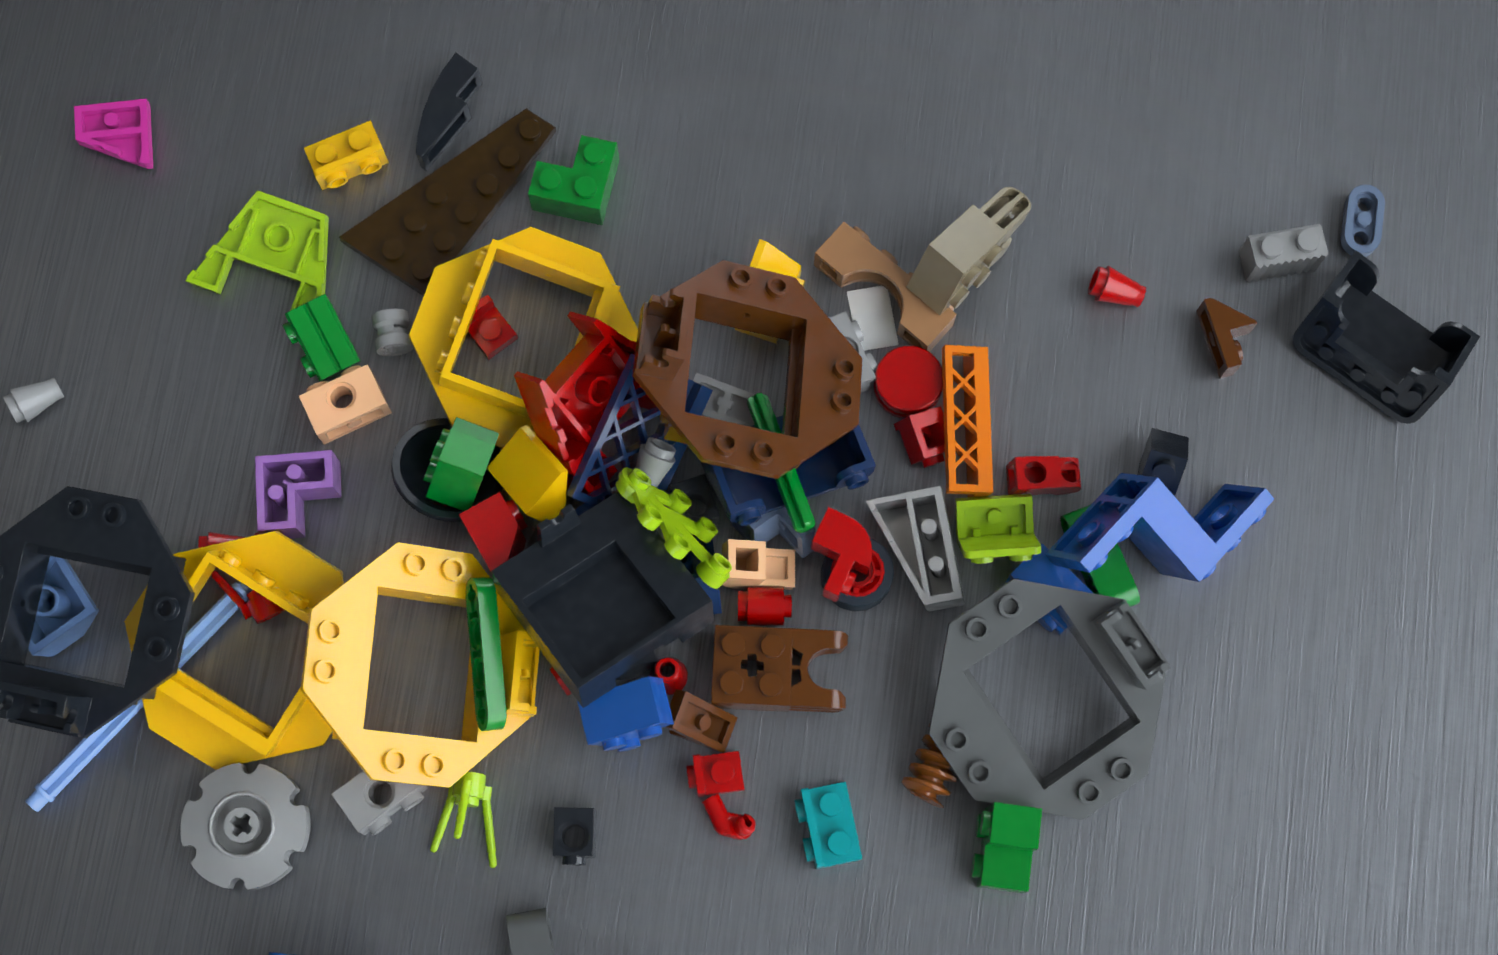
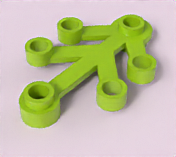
[616,467,732,589]

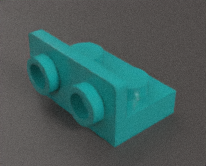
[794,782,862,869]

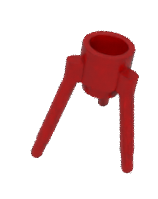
[211,533,285,624]

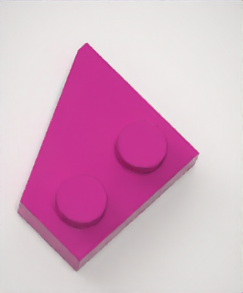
[74,99,154,169]

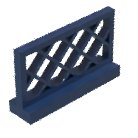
[566,353,713,506]

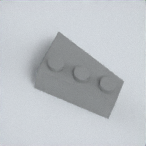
[866,486,965,612]

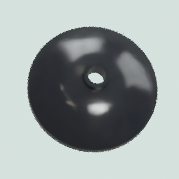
[391,418,503,522]

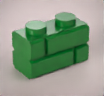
[282,294,361,381]

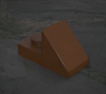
[1196,298,1258,379]
[666,689,738,753]

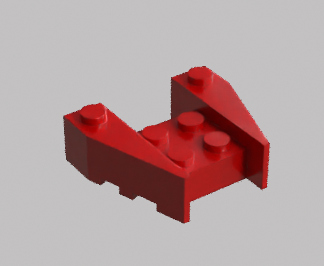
[514,311,656,494]

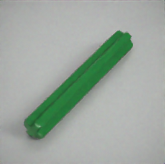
[747,393,815,533]

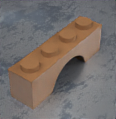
[814,222,957,352]

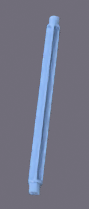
[25,581,253,812]

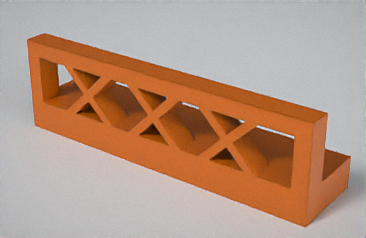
[942,345,993,497]

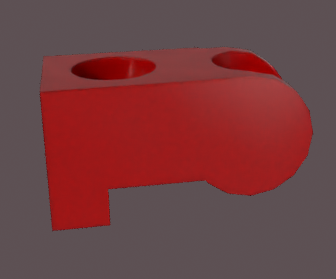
[1006,456,1082,495]

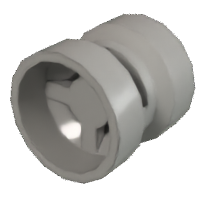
[372,309,413,356]

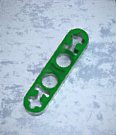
[466,577,507,731]

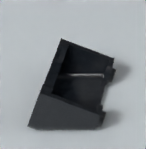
[1293,251,1480,424]

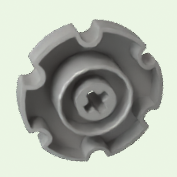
[180,763,311,890]

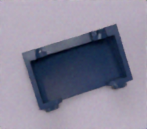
[700,415,876,526]

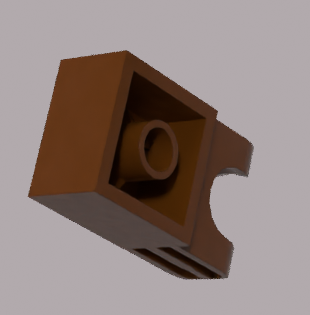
[711,625,848,713]

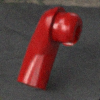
[702,794,756,840]

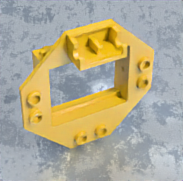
[409,227,638,449]
[124,531,344,770]
[301,542,540,788]

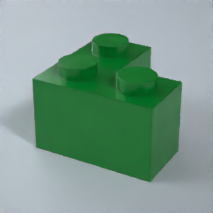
[528,135,620,225]
[424,417,499,511]
[971,802,1042,893]

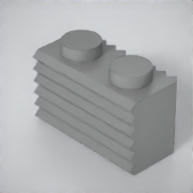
[1239,224,1328,283]

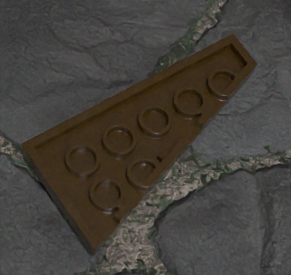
[339,108,556,296]

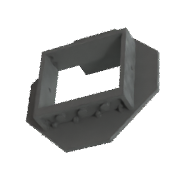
[928,579,1170,820]

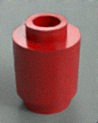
[738,587,792,625]

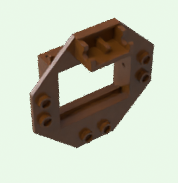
[632,260,862,479]

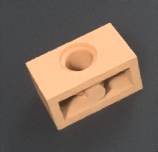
[299,364,392,445]

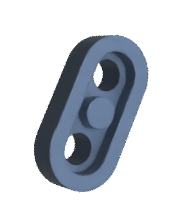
[1341,184,1385,257]

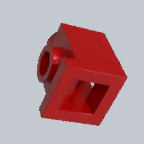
[894,406,945,468]

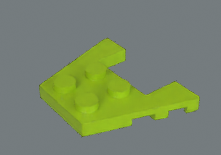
[186,190,329,310]

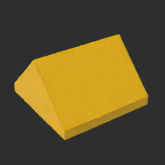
[487,425,568,522]

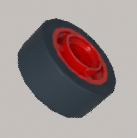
[821,538,894,611]

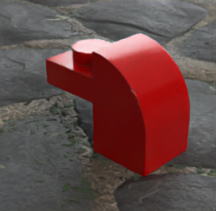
[811,507,872,602]

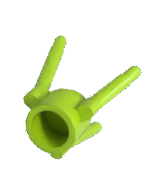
[430,772,497,868]

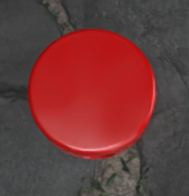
[874,345,943,419]

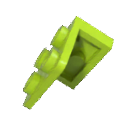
[955,494,1041,564]

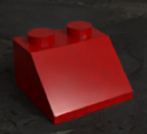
[459,492,527,571]

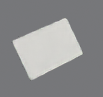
[847,286,898,351]

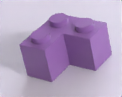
[255,450,342,539]

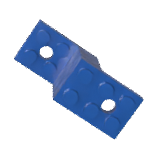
[1045,473,1274,582]

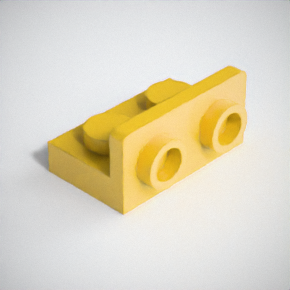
[304,120,389,190]

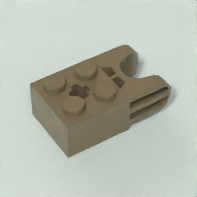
[906,187,1031,315]

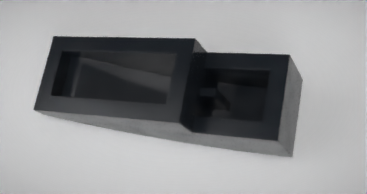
[416,52,483,171]

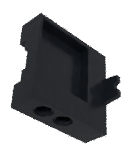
[491,491,714,708]

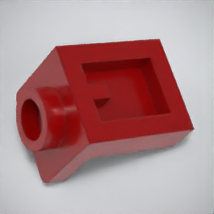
[467,295,519,360]
[686,751,745,797]

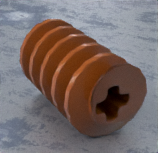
[901,723,958,808]

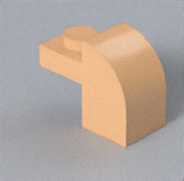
[722,539,795,590]

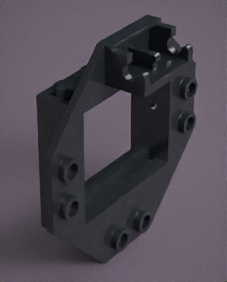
[0,486,195,738]

